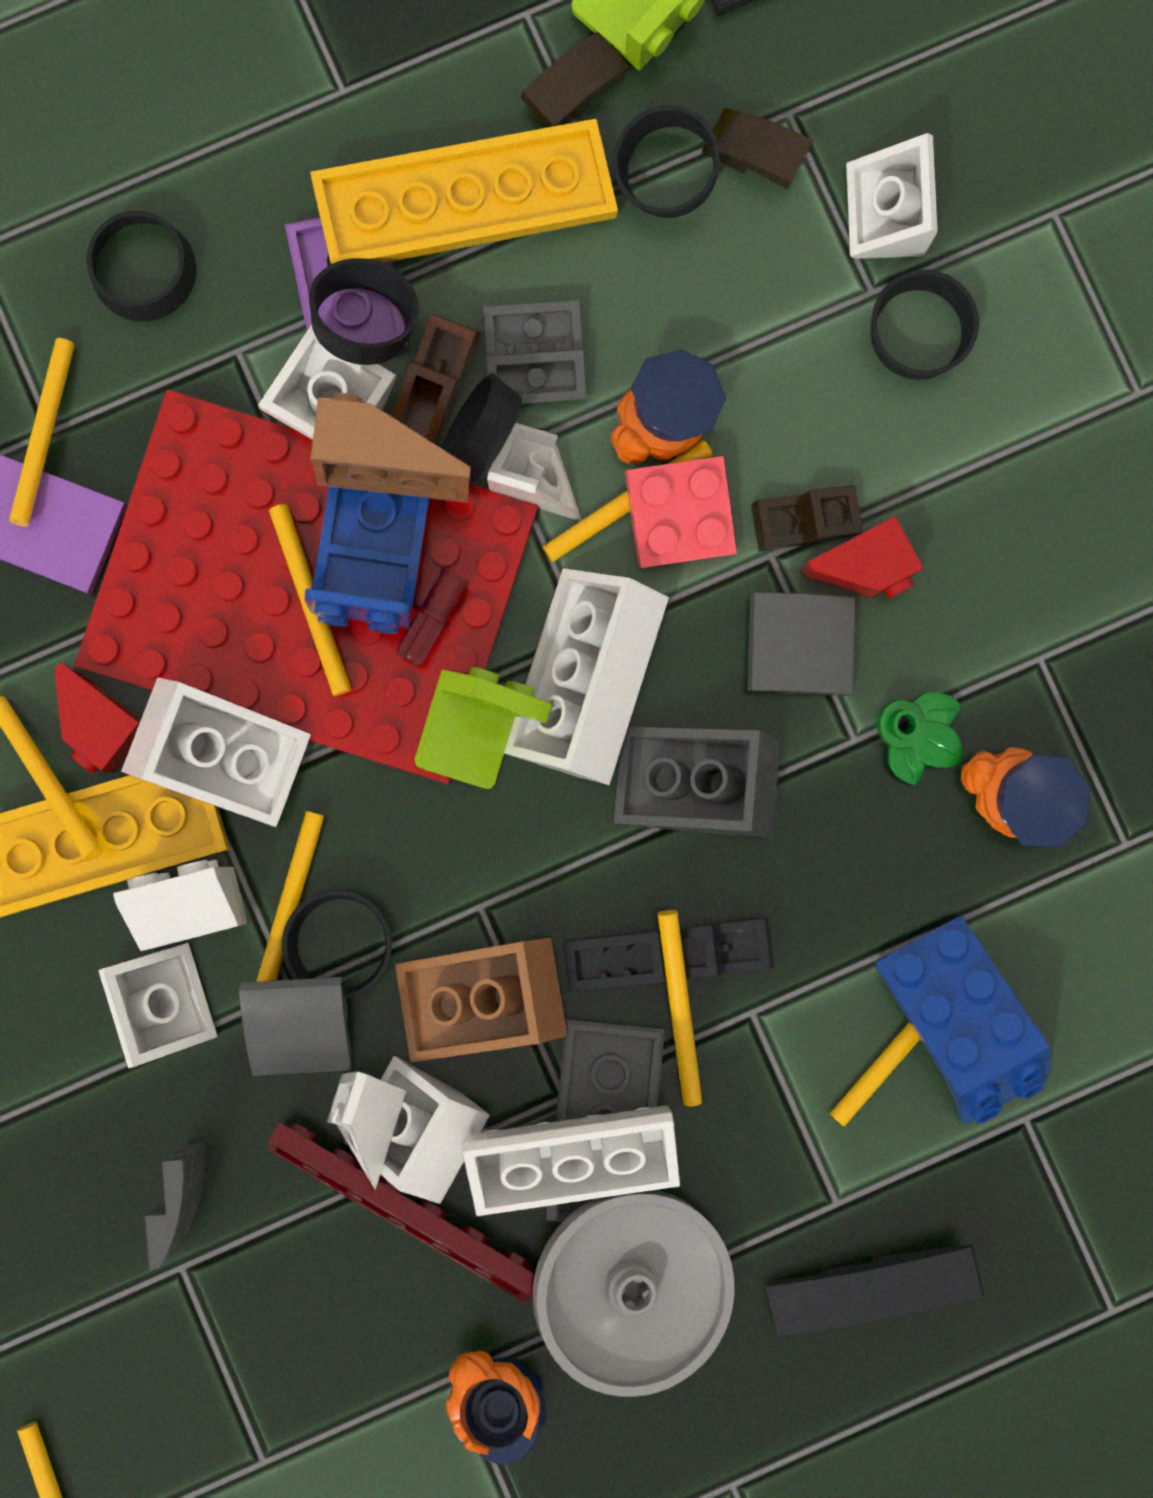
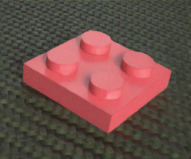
[625,456,737,568]

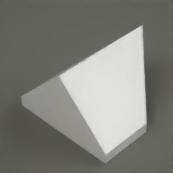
[487,423,582,521]
[326,1071,406,1190]

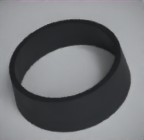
[613,105,720,218]
[87,211,196,322]
[309,258,419,365]
[871,270,979,380]
[441,373,522,483]
[282,890,392,999]

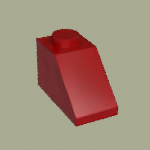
[802,516,923,599]
[54,662,141,773]

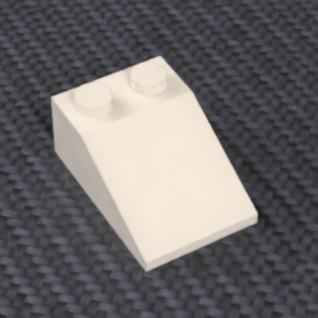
[121,677,311,827]

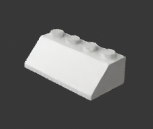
[504,568,669,785]
[462,1105,680,1216]

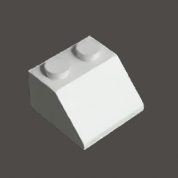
[345,1056,490,1204]

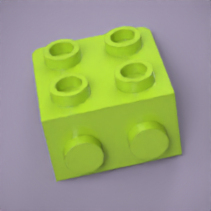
[572,0,705,71]
[415,667,552,789]

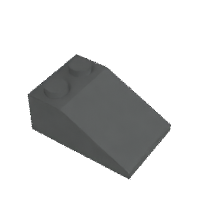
[613,727,781,838]

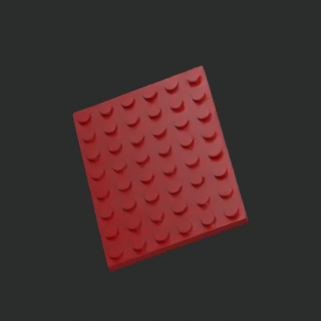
[74,389,538,785]

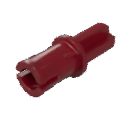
[397,568,470,666]

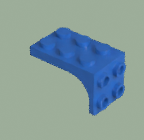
[304,487,429,634]
[875,915,1050,1124]

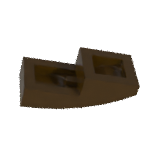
[520,32,630,128]
[702,108,813,189]
[751,485,863,552]

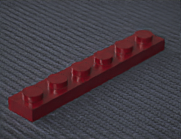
[267,1122,535,1302]

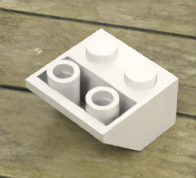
[113,860,248,951]

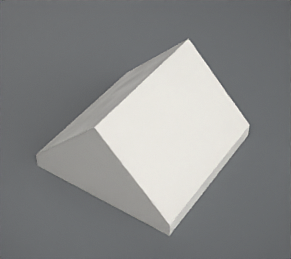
[846,133,937,259]
[258,325,396,440]
[98,943,218,1068]

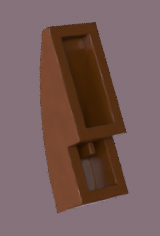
[392,314,482,446]

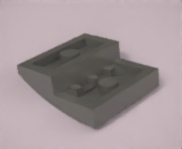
[483,300,587,404]
[747,593,855,696]
[239,977,353,1076]
[145,1143,205,1269]

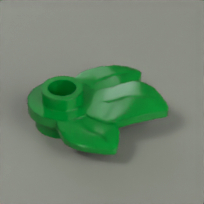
[876,692,963,785]

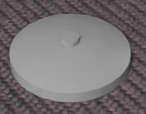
[533,1190,735,1397]

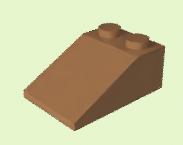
[311,393,471,503]
[395,937,568,1063]

